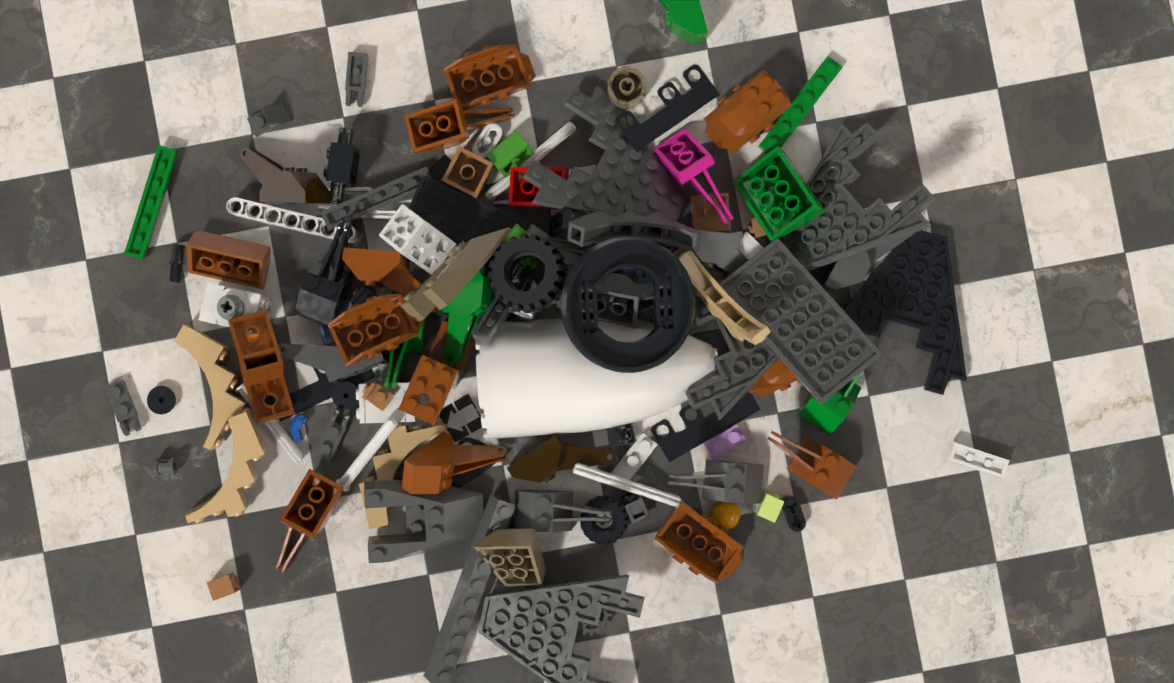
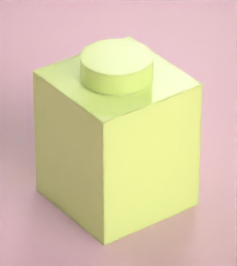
[755,491,784,523]

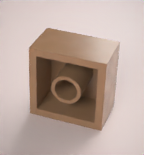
[442,146,495,199]

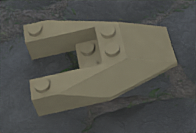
[401,227,511,323]

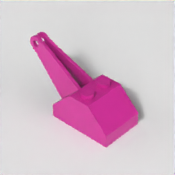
[653,128,733,224]

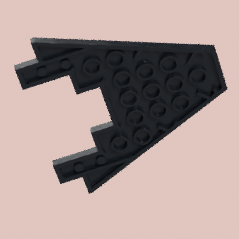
[843,230,967,395]

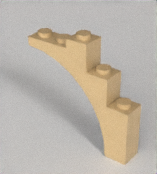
[673,247,771,345]
[174,325,249,450]
[185,408,267,523]
[359,421,448,529]

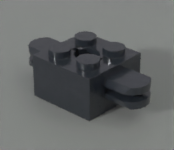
[323,127,361,204]

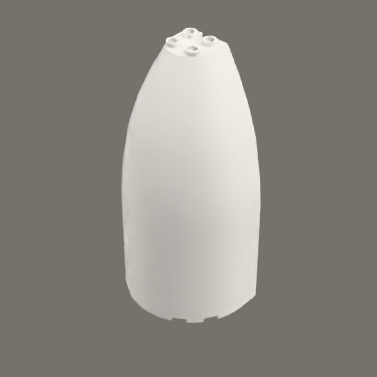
[475,317,719,439]

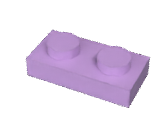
[704,424,747,461]

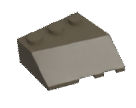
[474,529,546,587]

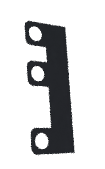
[615,65,720,152]
[268,367,375,422]
[651,391,760,462]

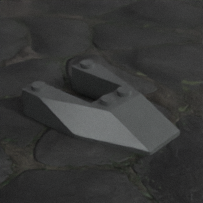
[364,480,484,563]

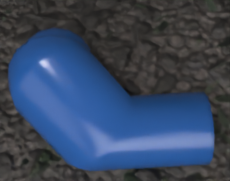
[290,414,308,442]

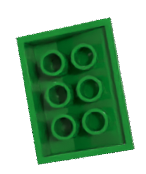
[732,146,825,242]

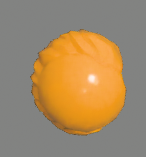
[711,502,741,530]

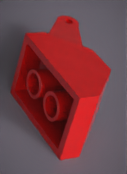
[509,167,569,210]

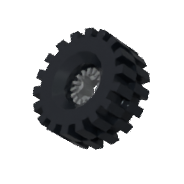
[580,495,628,545]

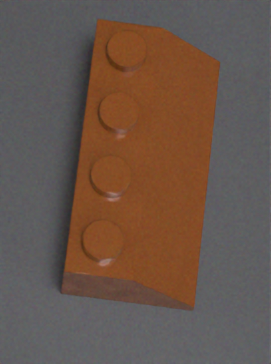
[187,230,270,290]

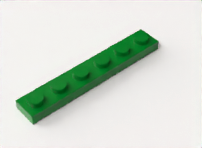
[758,56,843,154]
[124,145,179,260]

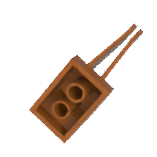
[404,99,515,154]
[342,247,439,313]
[402,431,507,494]
[767,431,856,500]
[275,469,344,573]

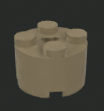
[607,66,646,109]

